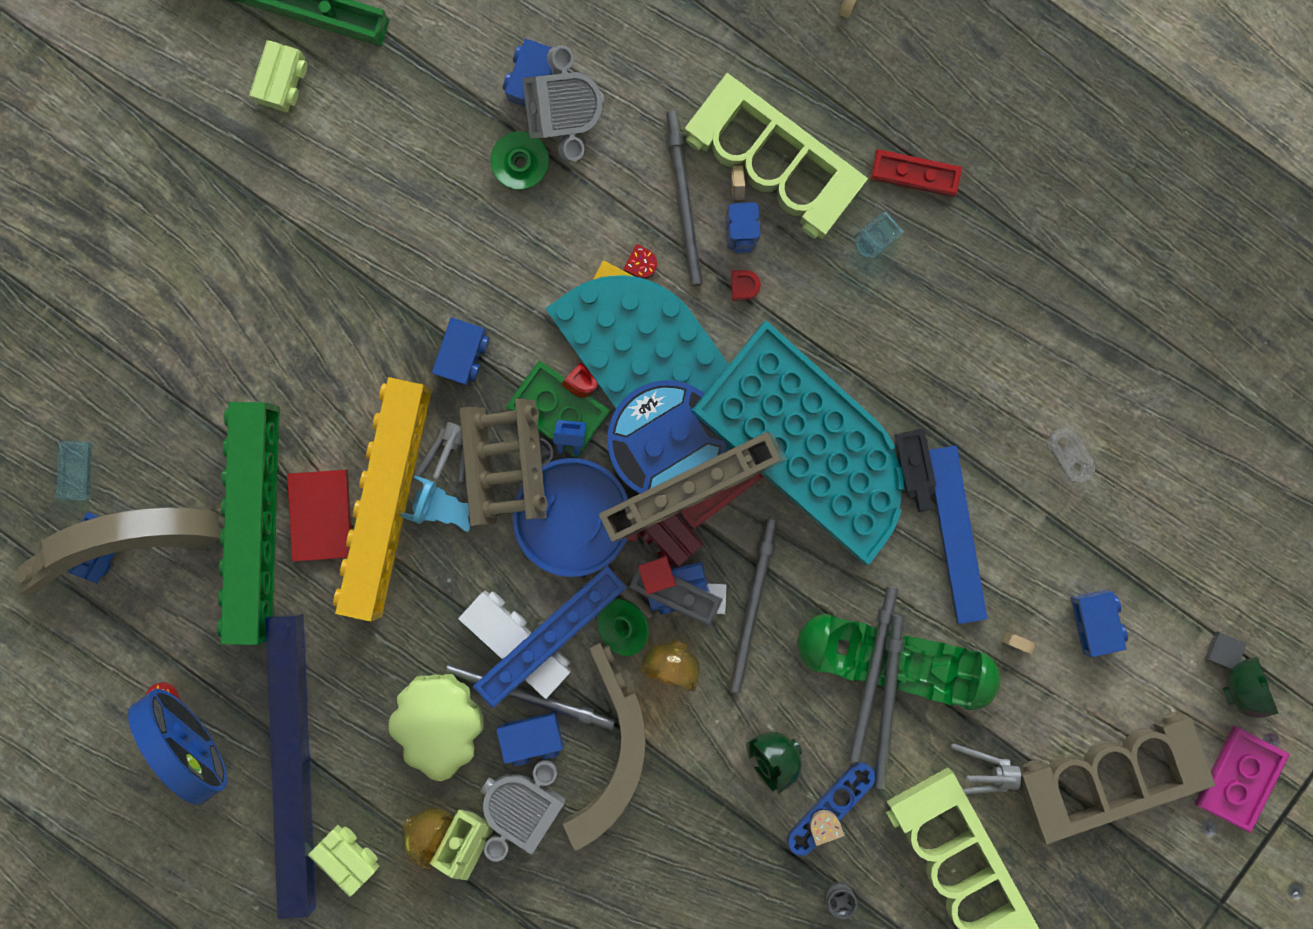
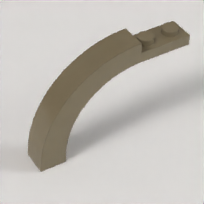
[17,508,220,596]
[562,641,646,852]

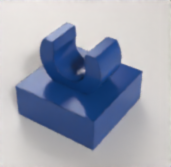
[553,420,586,455]

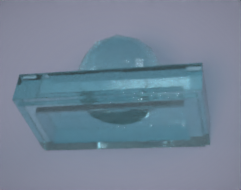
[854,211,904,258]

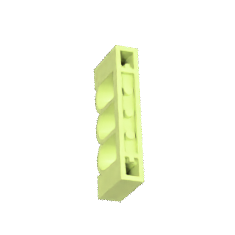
[684,73,868,240]
[886,768,1039,929]

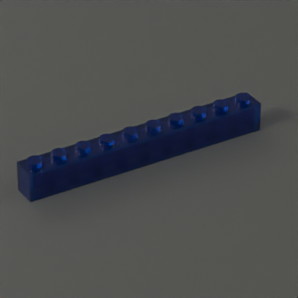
[265,614,316,919]

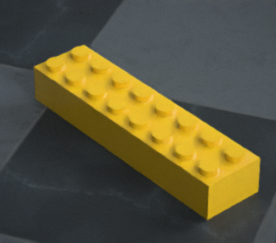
[333,377,432,622]

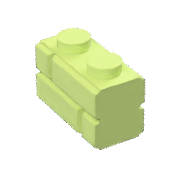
[249,40,307,113]
[430,809,494,880]
[308,825,379,897]

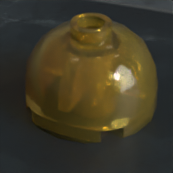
[639,640,700,692]
[403,808,455,871]

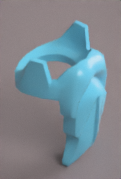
[400,476,471,532]

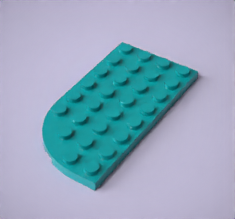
[545,275,732,452]
[690,320,904,565]

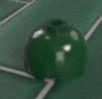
[1223,657,1278,718]
[746,732,802,794]

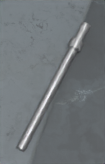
[666,111,702,286]
[729,518,777,693]
[848,586,898,762]
[873,614,905,789]
[445,664,616,731]

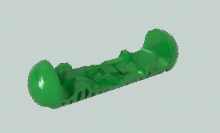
[797,614,1001,710]

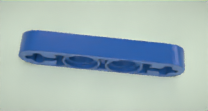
[787,762,875,856]

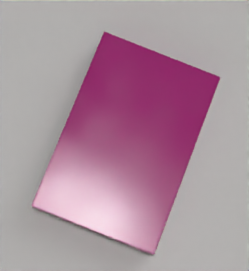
[1195,726,1290,833]

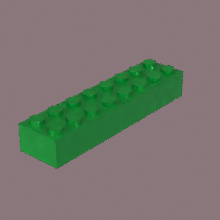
[217,402,280,645]

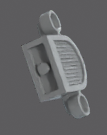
[522,45,604,161]
[480,760,566,862]

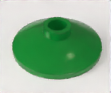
[490,131,549,190]
[597,598,649,656]

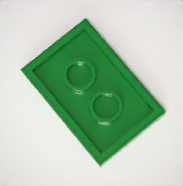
[505,360,611,458]

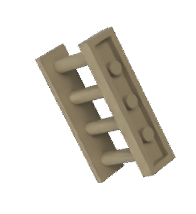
[460,399,548,526]

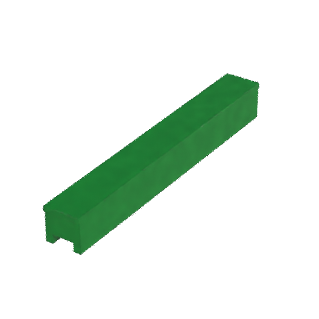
[232,0,390,47]

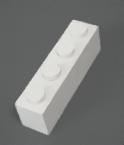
[458,591,572,699]

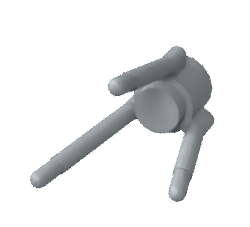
[412,422,465,483]
[951,744,1021,795]

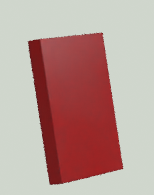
[287,470,351,561]

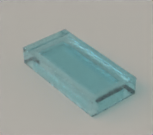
[56,441,92,500]

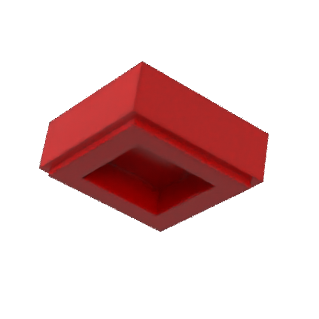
[638,556,676,595]

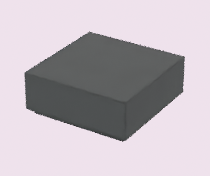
[1205,632,1247,669]

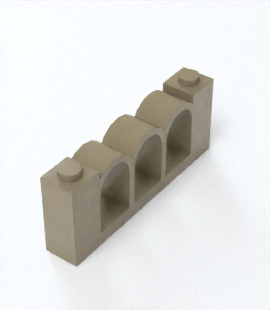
[599,432,787,542]
[1020,712,1216,844]

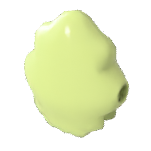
[389,674,484,781]

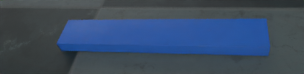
[929,445,988,624]
[473,565,627,709]

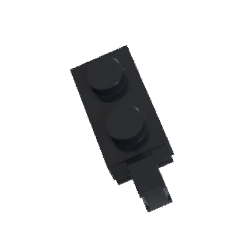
[894,428,936,512]

